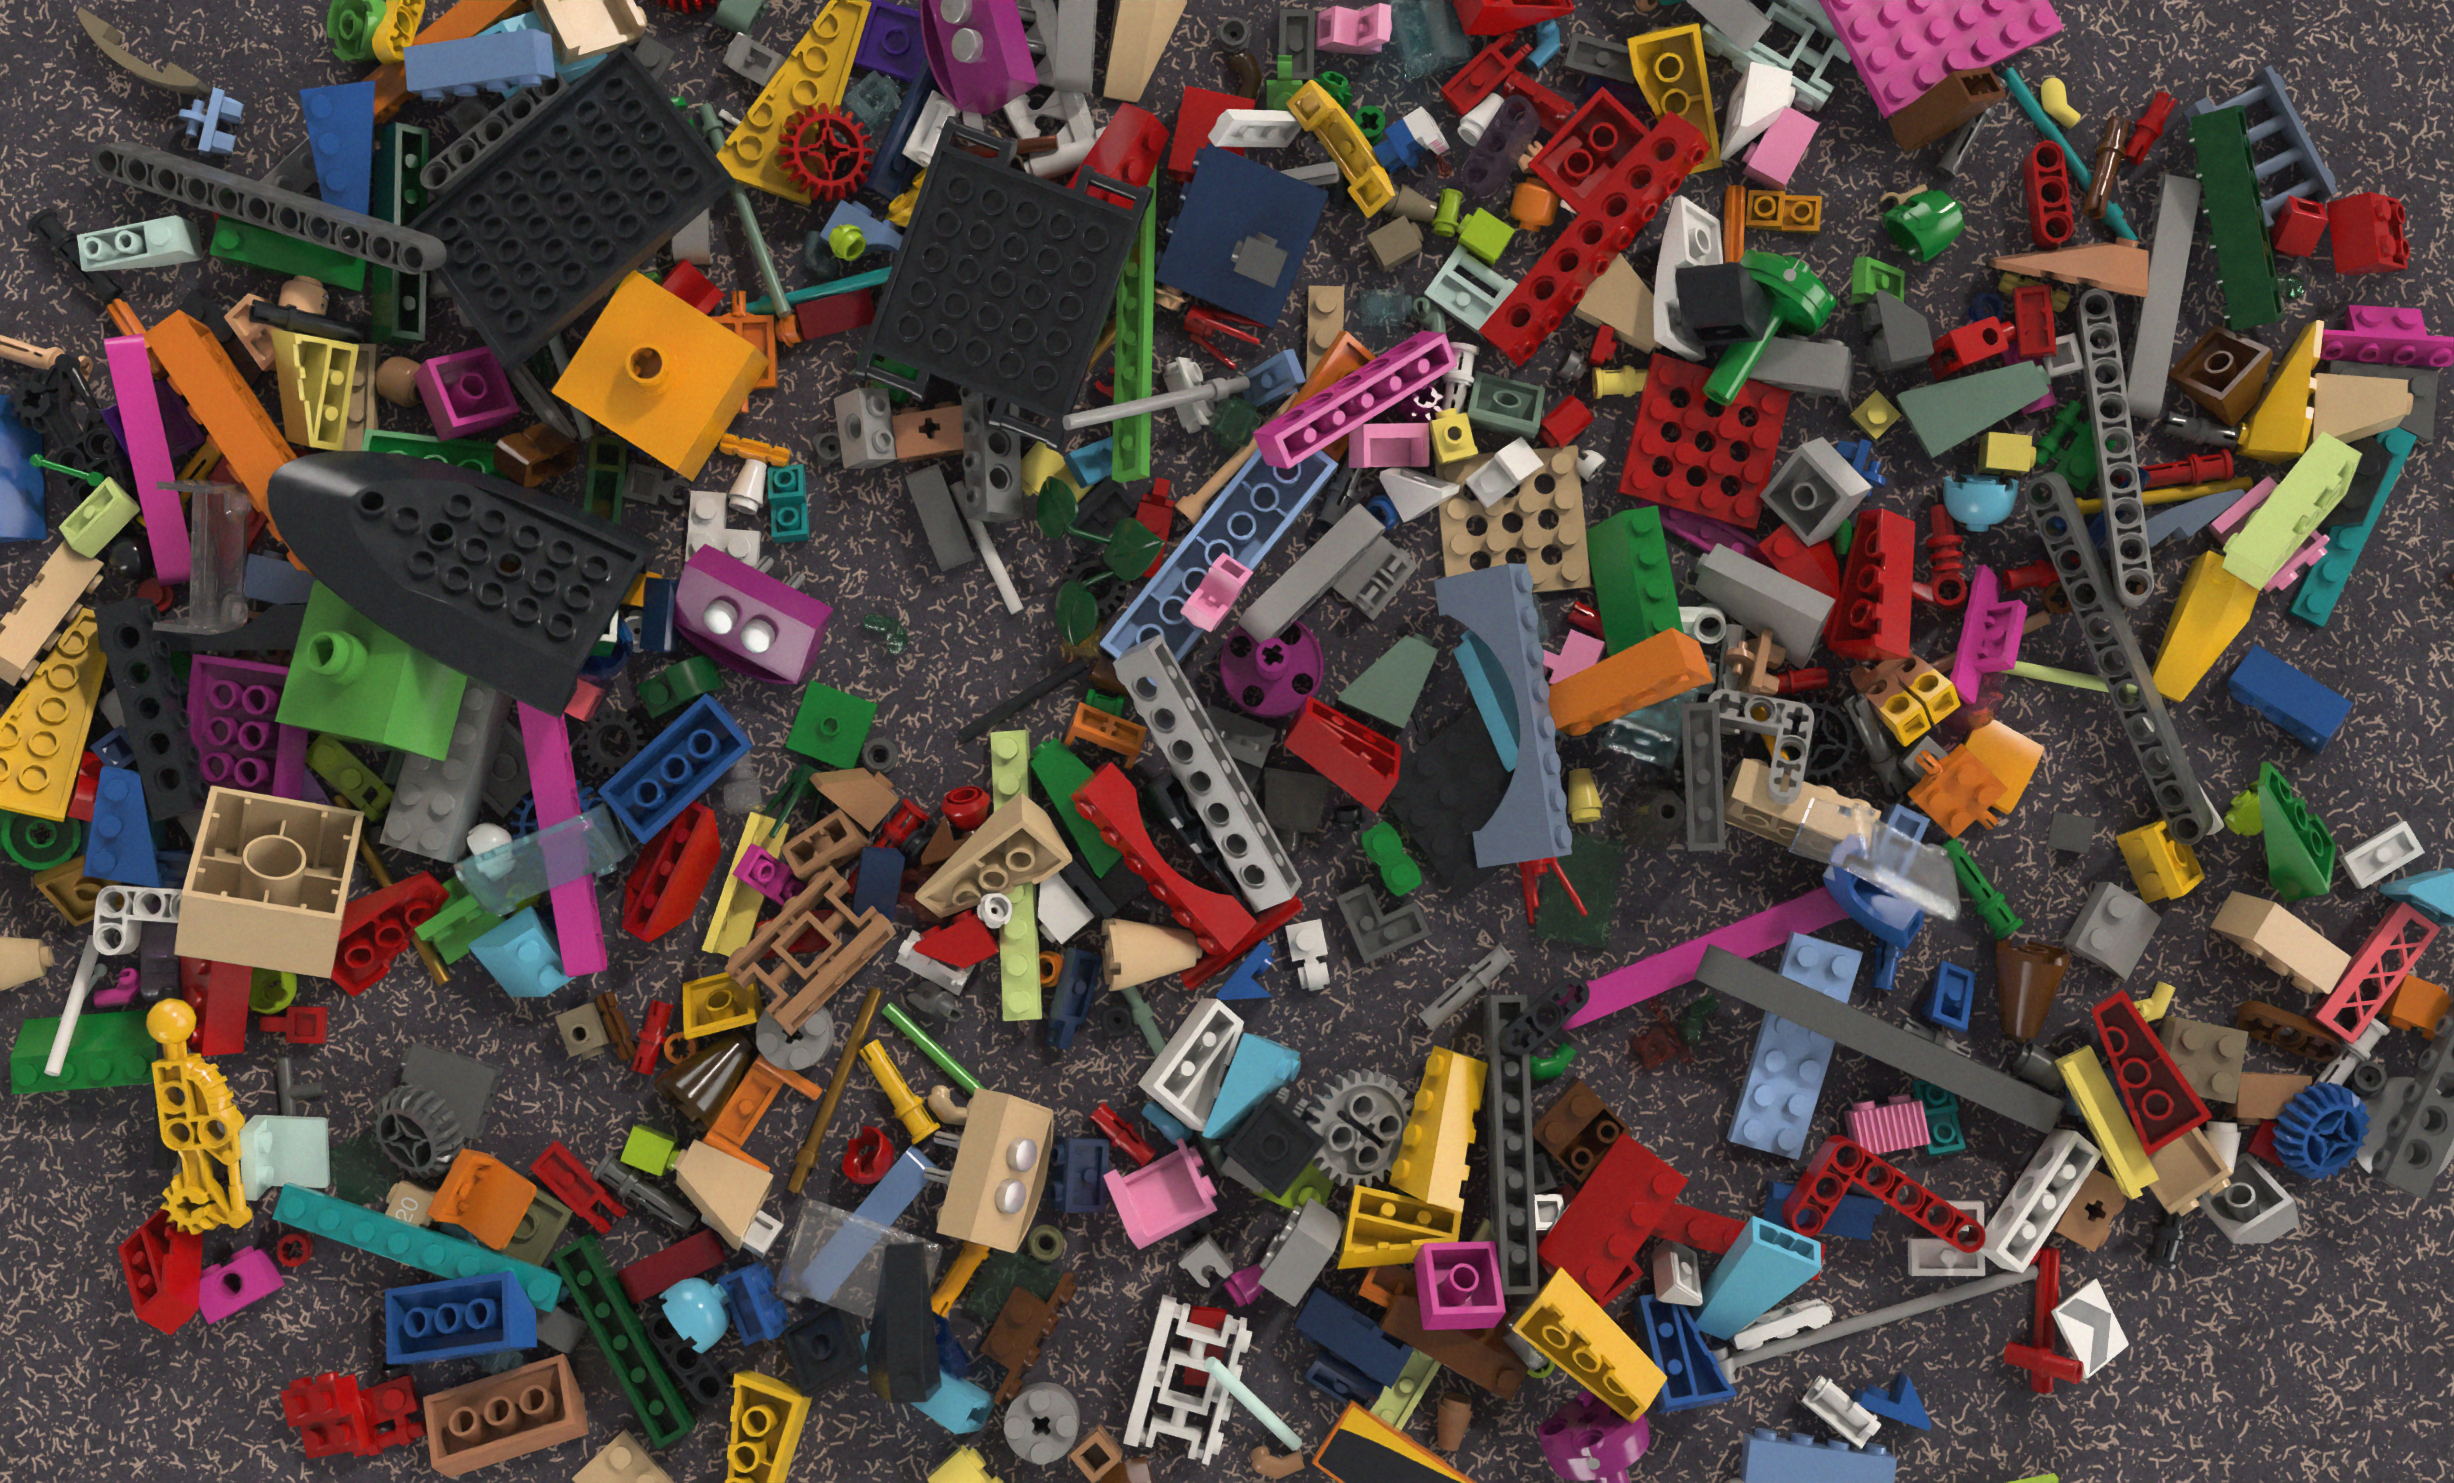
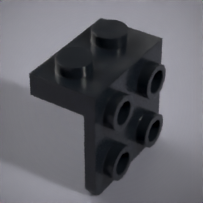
[1059,850,1149,919]

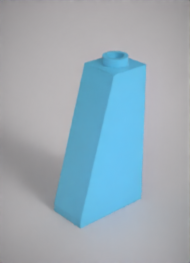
[1453,629,1562,772]
[1693,1216,1821,1340]
[859,1331,996,1434]

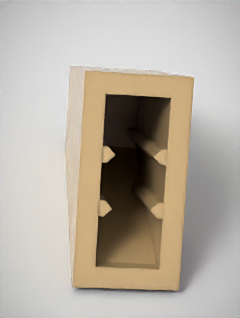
[1573,253,1662,355]
[2304,373,2413,454]
[673,1139,774,1251]

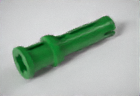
[1936,837,2024,941]

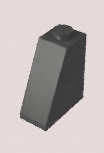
[401,1042,504,1140]

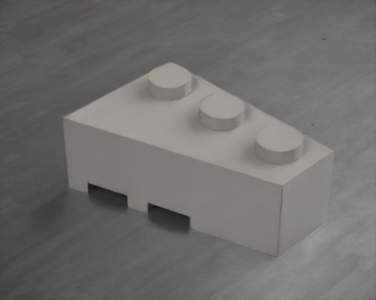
[1747,334,1855,406]

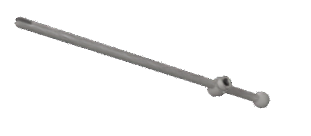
[1707,1264,2040,1385]

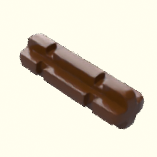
[594,992,637,1062]

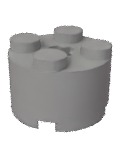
[756,996,835,1070]
[1004,1382,1080,1465]

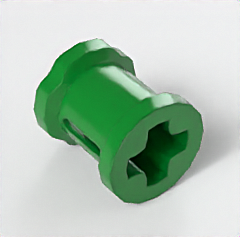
[1353,105,1385,145]
[1085,689,1125,718]

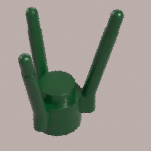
[763,763,825,838]

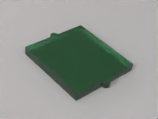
[329,1131,400,1206]

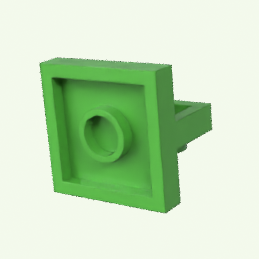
[415,866,508,965]

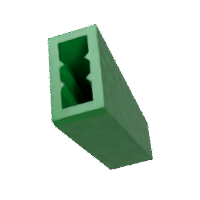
[1030,737,1150,882]

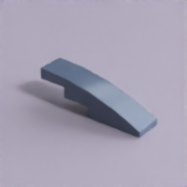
[2097,489,2245,562]

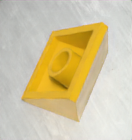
[683,972,764,1040]

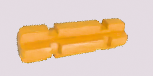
[719,433,790,467]

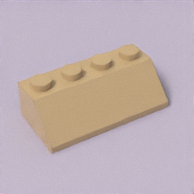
[1723,758,1881,864]

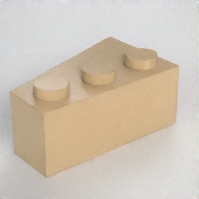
[2210,891,2352,995]

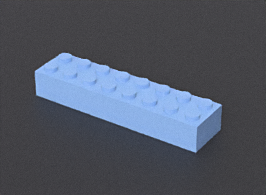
[1100,447,1338,686]

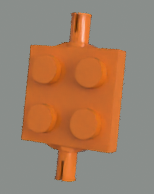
[710,291,778,414]
[1907,743,2008,839]

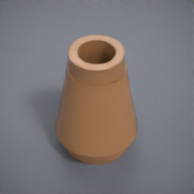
[1437,1392,1474,1451]

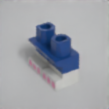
[1373,106,1450,174]

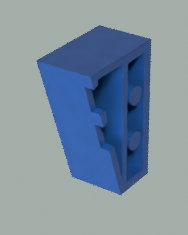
[2227,644,2354,755]
[1631,1294,1738,1414]

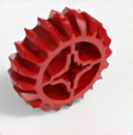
[776,103,874,202]

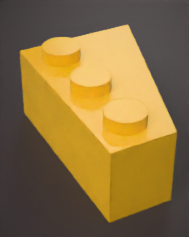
[1337,1185,1462,1269]

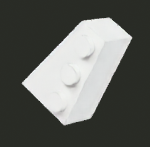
[1137,998,1244,1131]

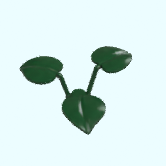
[1036,476,1165,647]

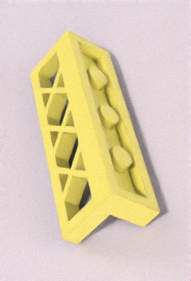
[702,812,791,957]
[2054,1045,2159,1200]

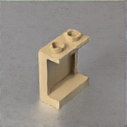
[531,0,647,66]
[2133,1127,2234,1217]

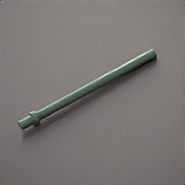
[698,103,792,318]

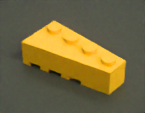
[1389,1045,1488,1212]
[1512,1267,1668,1424]

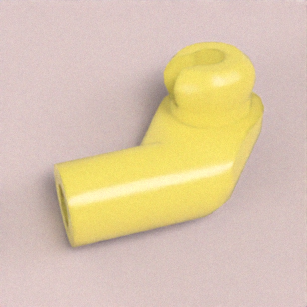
[2041,78,2081,129]

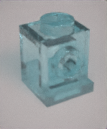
[843,70,902,133]

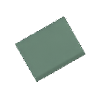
[1466,371,1545,441]

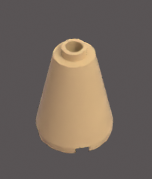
[1101,918,1202,991]
[0,936,53,991]

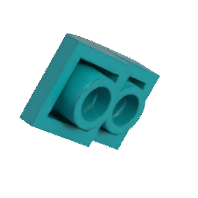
[768,464,810,544]
[1912,1079,1966,1158]

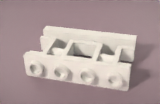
[1123,1295,1252,1465]

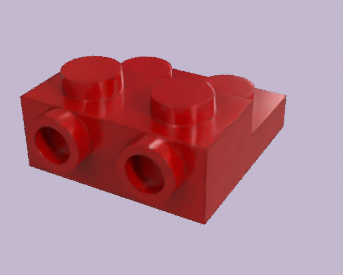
[280,1370,371,1459]

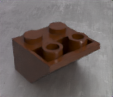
[1532,1076,1632,1184]

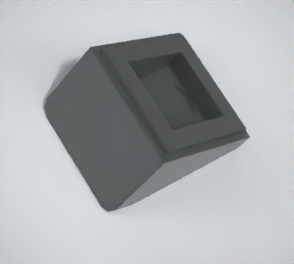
[2046,811,2096,855]

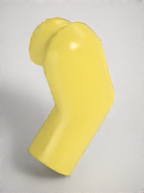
[2133,981,2176,1023]

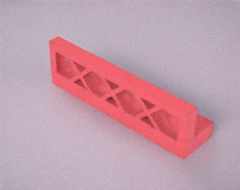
[2307,902,2441,1044]

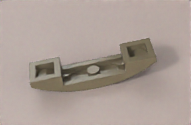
[76,7,212,95]

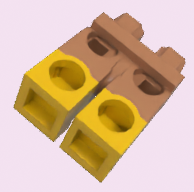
[1849,649,1961,747]

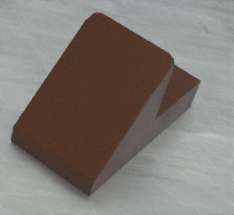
[921,815,977,873]

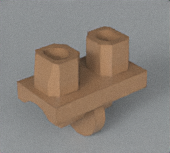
[1723,628,1786,697]

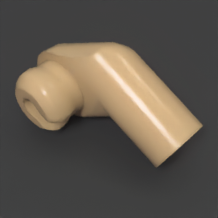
[928,1085,968,1126]

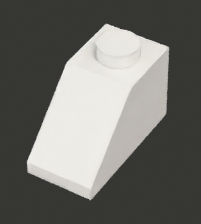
[1038,872,1095,945]

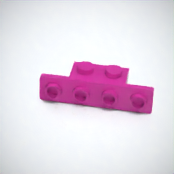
[2320,305,2454,367]
[1950,564,2028,704]

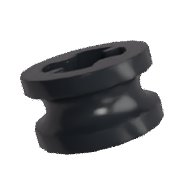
[899,828,932,865]

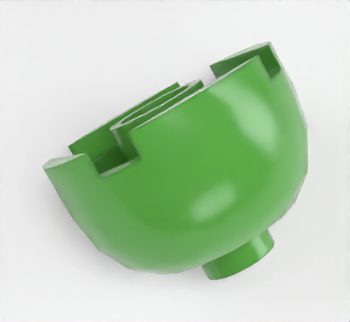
[327,0,392,63]

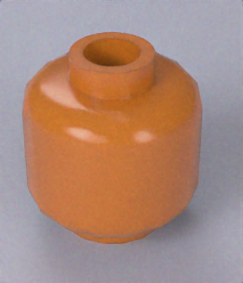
[1510,177,1561,232]

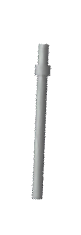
[1062,376,1250,430]

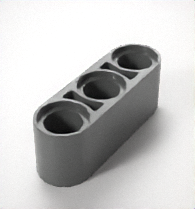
[905,463,976,572]

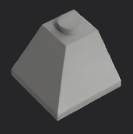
[2197,1151,2300,1244]

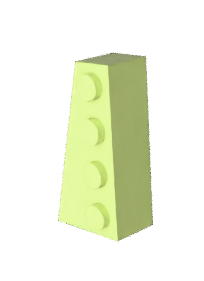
[2222,431,2362,591]

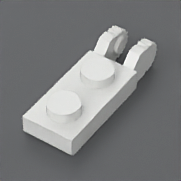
[1729,1297,1833,1350]

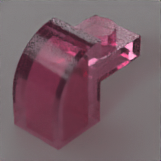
[1938,671,2006,730]

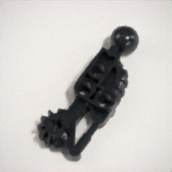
[5,354,155,580]

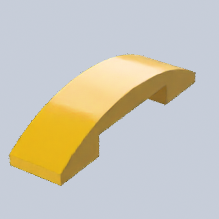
[1286,80,1395,218]

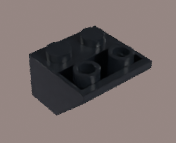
[1675,262,1774,346]

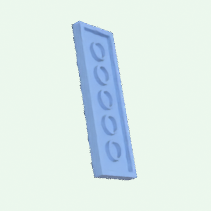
[1727,931,1863,1160]

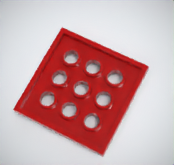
[1616,353,1791,531]

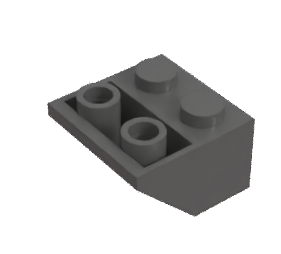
[1857,290,1934,375]

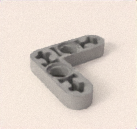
[1708,689,1814,805]

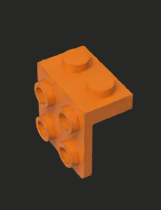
[426,1148,537,1251]

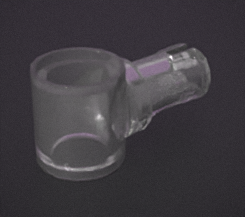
[724,749,767,815]

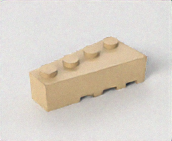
[0,539,104,686]

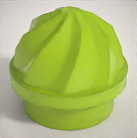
[828,223,867,261]

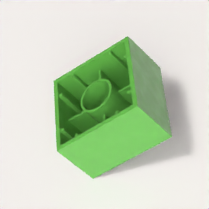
[275,580,467,761]

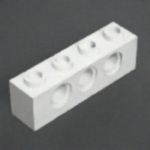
[1979,1128,2103,1273]

